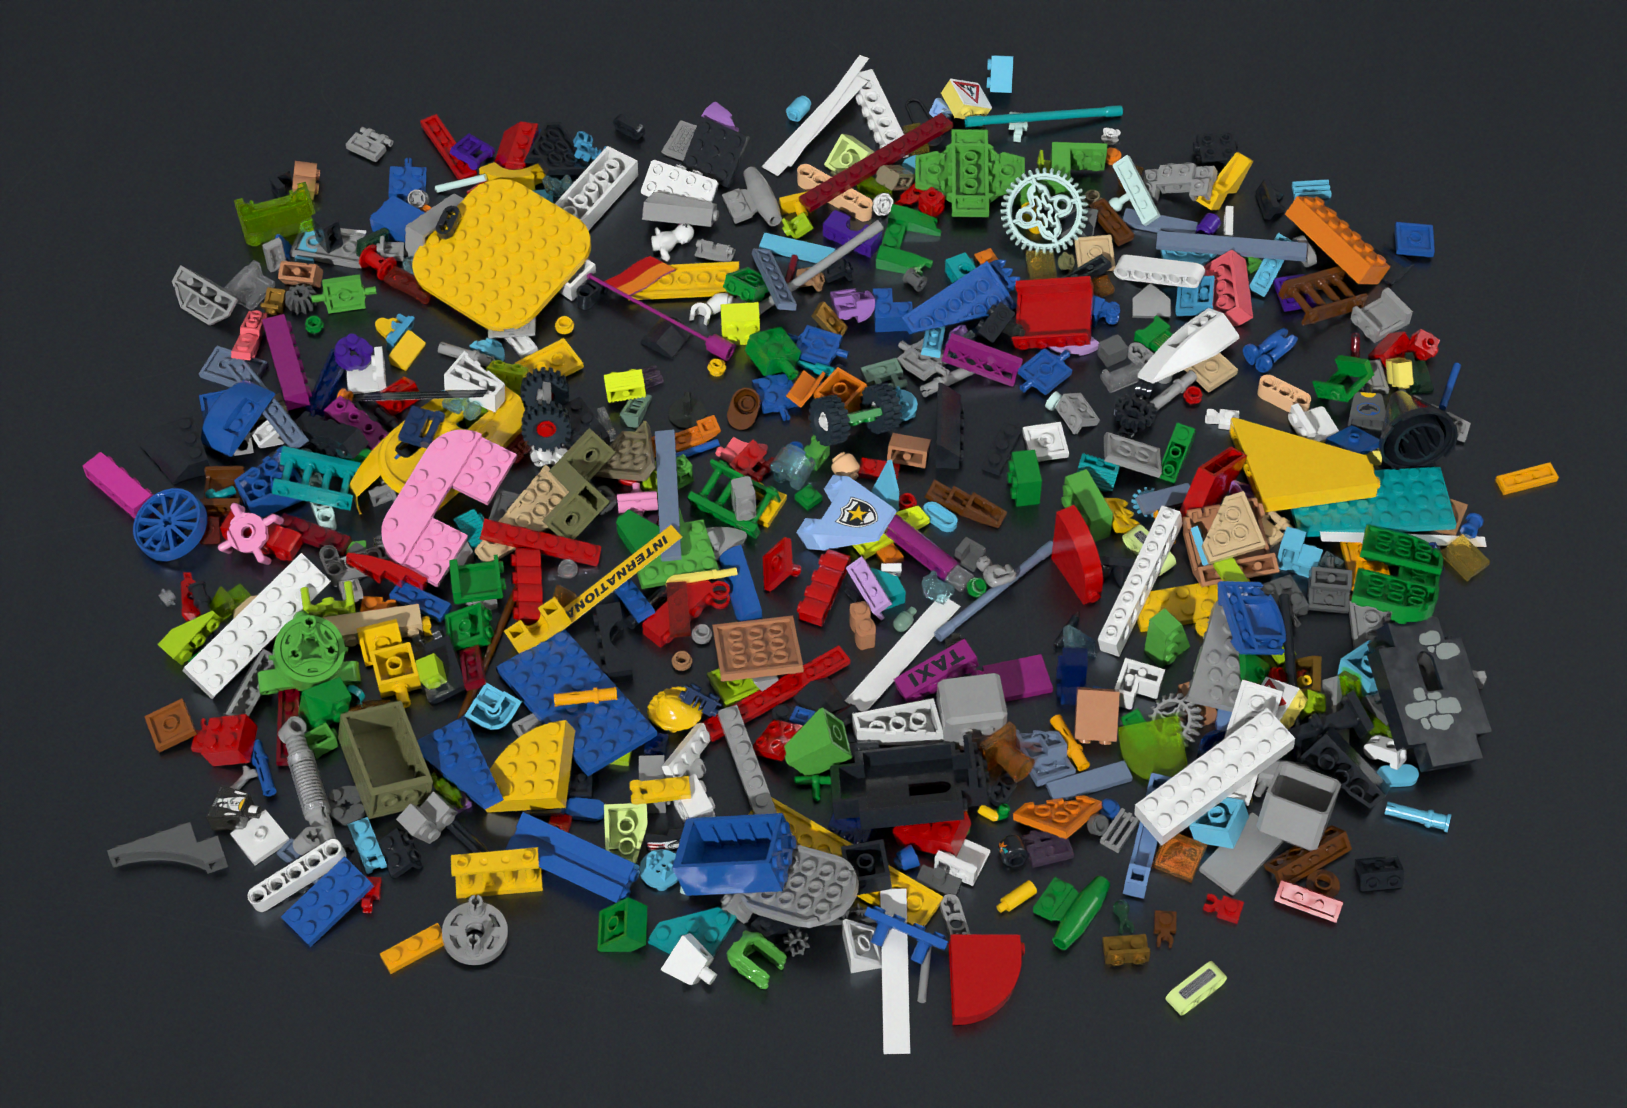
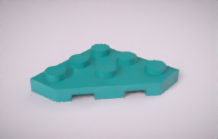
[648,907,737,958]

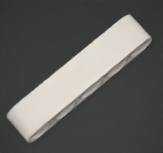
[1114,255,1205,288]
[248,839,346,912]

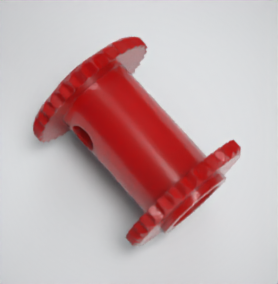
[359,244,397,280]

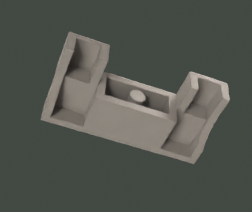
[1143,162,1218,203]

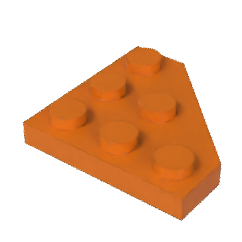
[1013,795,1102,839]

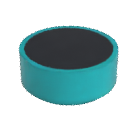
[347,685,365,704]

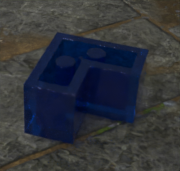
[1056,648,1088,705]

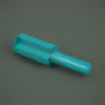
[797,360,836,377]

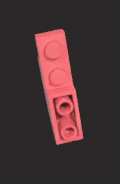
[231,310,267,360]

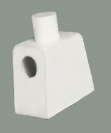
[661,933,717,985]

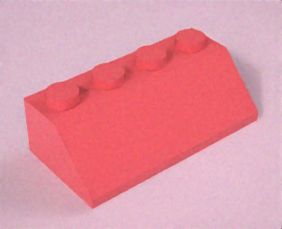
[1203,249,1253,326]

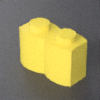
[1386,358,1414,389]

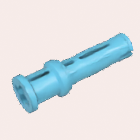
[1385,801,1452,832]

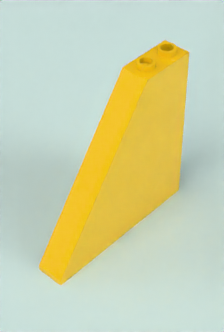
[1229,417,1380,513]

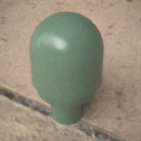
[893,607,917,632]

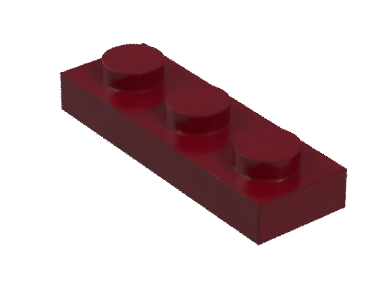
[459,645,486,691]

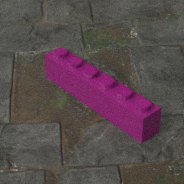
[262,314,312,411]

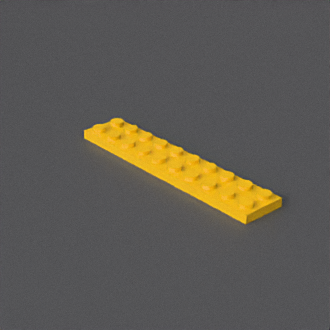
[748,797,944,927]

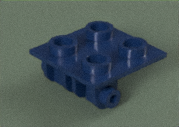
[678,682,722,717]

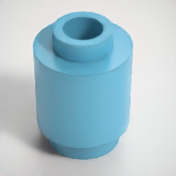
[786,96,811,122]

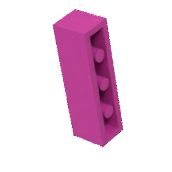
[83,452,153,519]

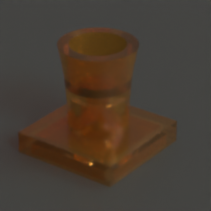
[979,722,1035,782]

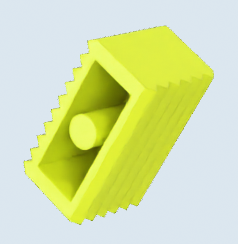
[604,369,646,403]

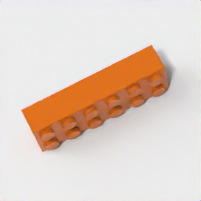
[1285,196,1390,284]

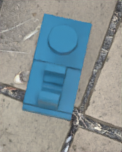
[386,314,415,352]

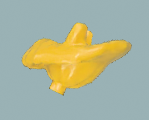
[647,686,703,733]

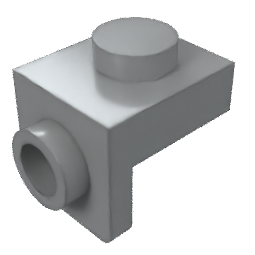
[377,236,405,261]
[368,484,399,507]
[720,893,753,924]

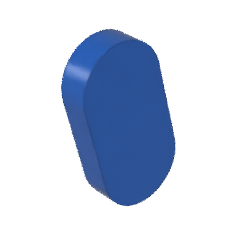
[564,797,605,822]

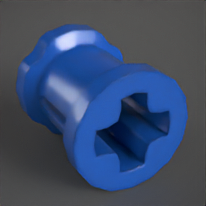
[1460,513,1484,539]

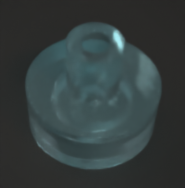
[401,256,414,276]

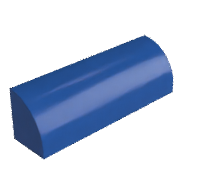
[719,545,762,622]

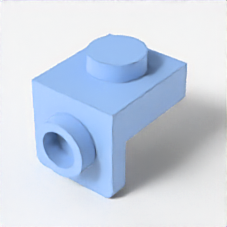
[929,98,952,120]

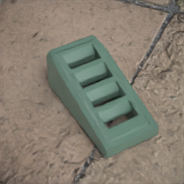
[620,394,652,429]

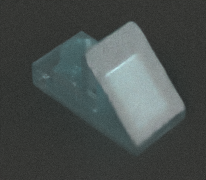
[1063,625,1097,659]

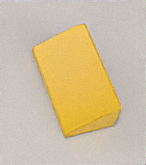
[388,330,426,371]

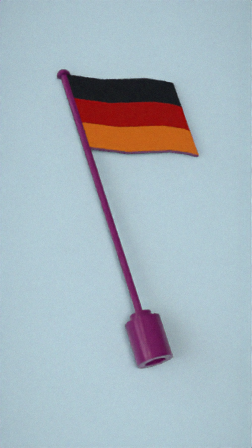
[587,249,736,361]

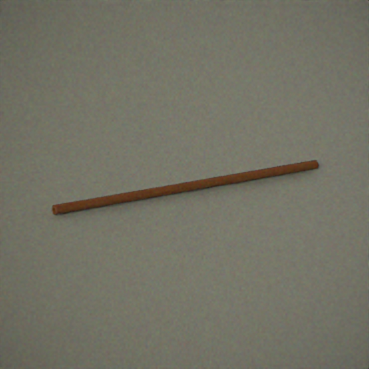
[433,585,516,777]

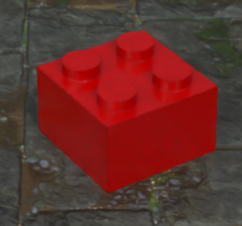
[201,714,258,766]

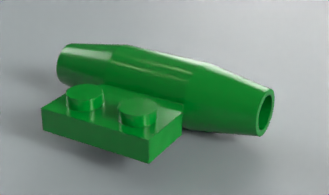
[1033,876,1110,950]

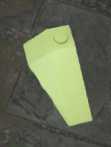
[604,803,648,864]

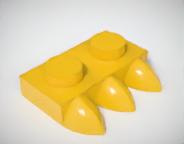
[1104,498,1140,533]

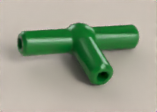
[794,774,831,801]

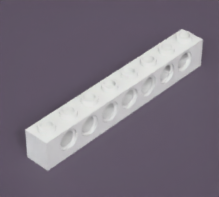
[1098,506,1183,657]

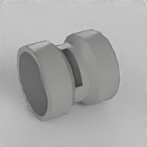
[408,190,429,208]

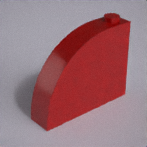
[1180,446,1247,526]
[1051,505,1103,605]
[948,934,1025,1025]

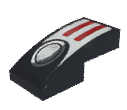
[645,828,683,852]

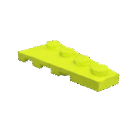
[852,506,930,559]

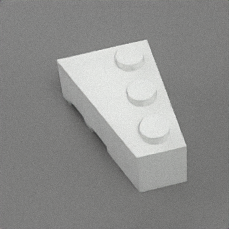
[444,351,505,412]

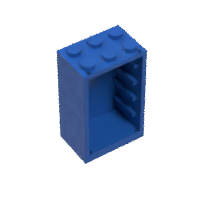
[672,813,796,896]

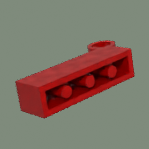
[642,580,730,648]

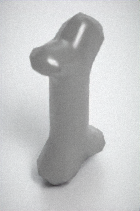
[223,765,258,797]

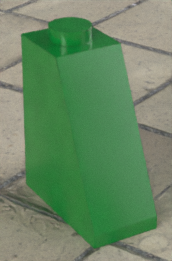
[616,509,660,555]

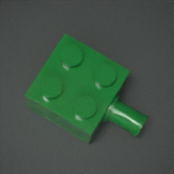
[745,327,801,380]

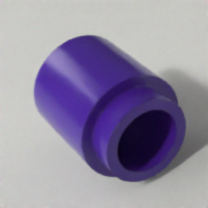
[1196,213,1221,235]

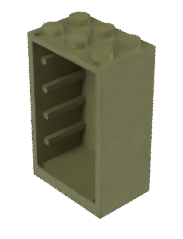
[338,701,433,819]

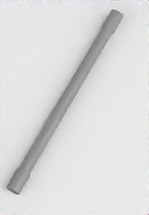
[759,220,884,316]

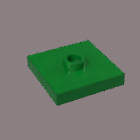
[1239,653,1269,685]

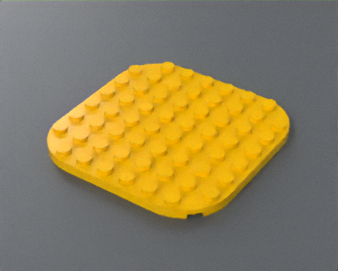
[412,179,591,331]

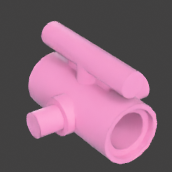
[617,483,658,517]

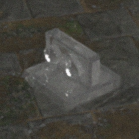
[224,260,275,310]

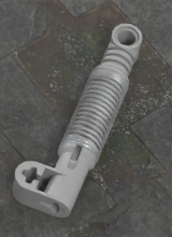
[278,716,337,856]

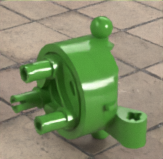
[257,611,361,695]

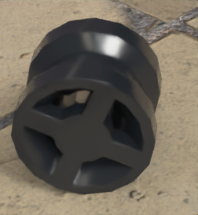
[1135,378,1154,399]

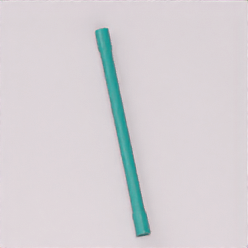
[965,105,1123,127]

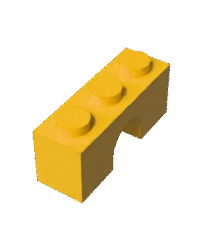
[504,597,572,653]

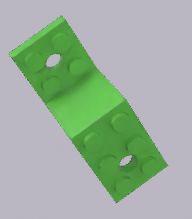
[1013,142,1107,207]

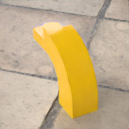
[479,162,546,191]

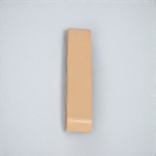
[797,164,873,221]

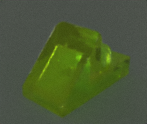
[210,584,251,620]

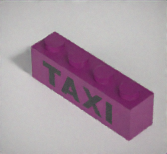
[894,638,979,704]

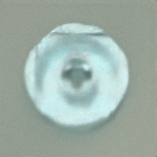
[770,444,816,490]

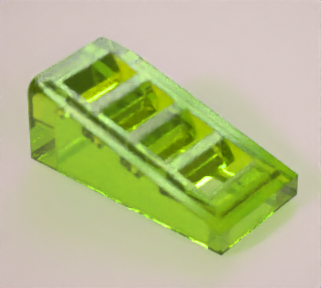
[857,177,893,198]

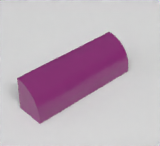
[884,514,960,581]

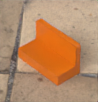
[786,370,826,408]

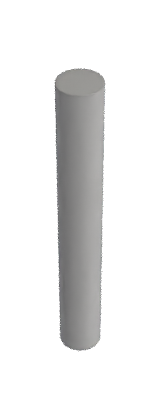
[917,947,932,1003]

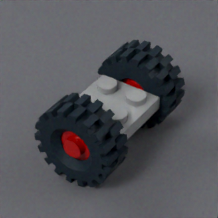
[521,367,571,452]

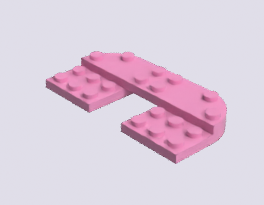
[381,430,517,587]

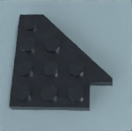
[524,122,590,175]

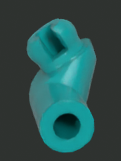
[205,486,236,498]

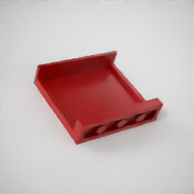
[1012,276,1094,350]

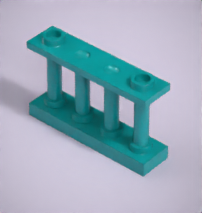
[272,446,361,510]

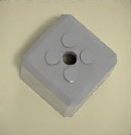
[936,673,1008,750]
[1256,761,1341,851]

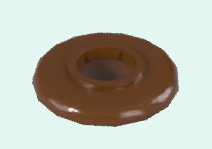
[1306,870,1340,898]

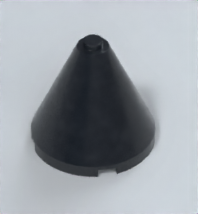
[1379,391,1458,470]

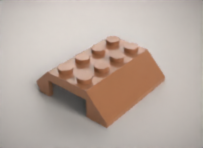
[1183,497,1280,587]

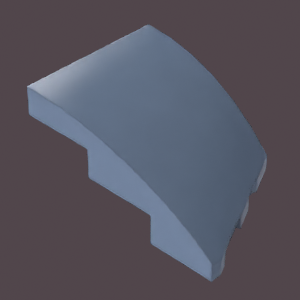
[1013,730,1076,787]

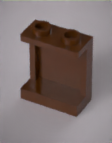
[200,465,245,516]

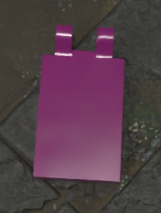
[971,654,1053,702]

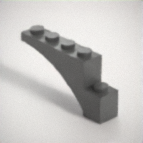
[107,822,228,874]

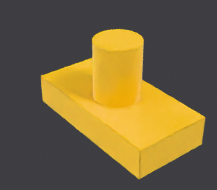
[779,191,808,216]

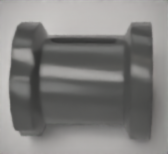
[902,268,927,292]

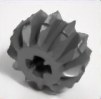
[285,283,317,315]

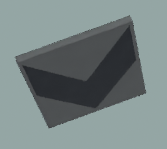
[1057,204,1098,242]

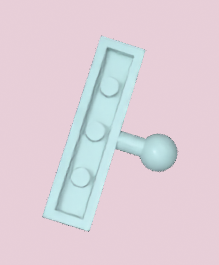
[1109,155,1161,226]

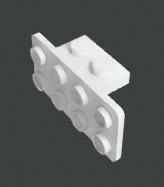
[641,160,718,203]

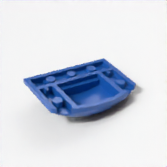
[201,380,275,457]
[1218,581,1286,655]

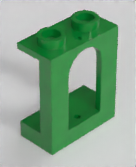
[1312,355,1375,402]

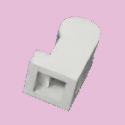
[1363,735,1406,770]

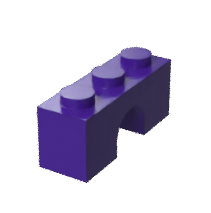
[823,209,882,258]

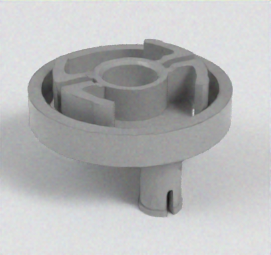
[442,895,508,965]

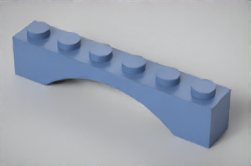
[1123,773,1172,899]

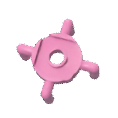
[218,503,284,565]

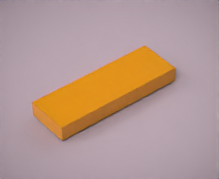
[1495,462,1559,495]

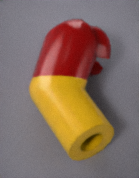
[1296,670,1312,689]

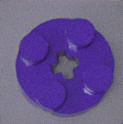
[334,333,373,371]

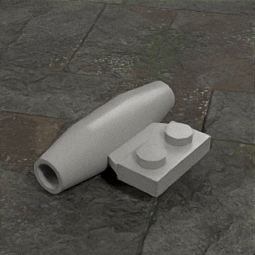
[722,167,782,226]

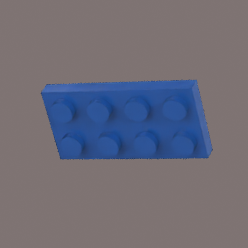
[281,856,374,947]

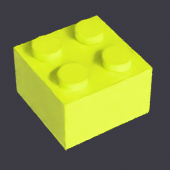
[720,302,760,345]

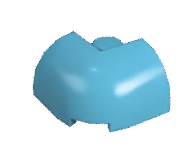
[465,682,522,730]

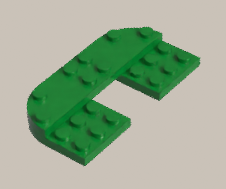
[1351,524,1443,624]

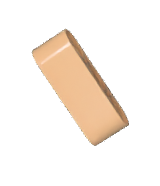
[1257,375,1311,413]

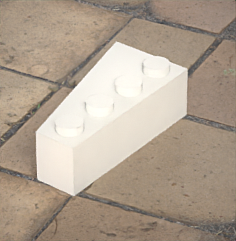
[852,698,944,745]

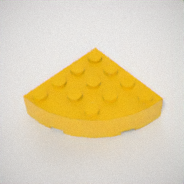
[485,720,575,812]

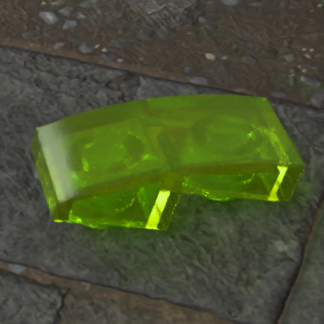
[430,772,463,809]

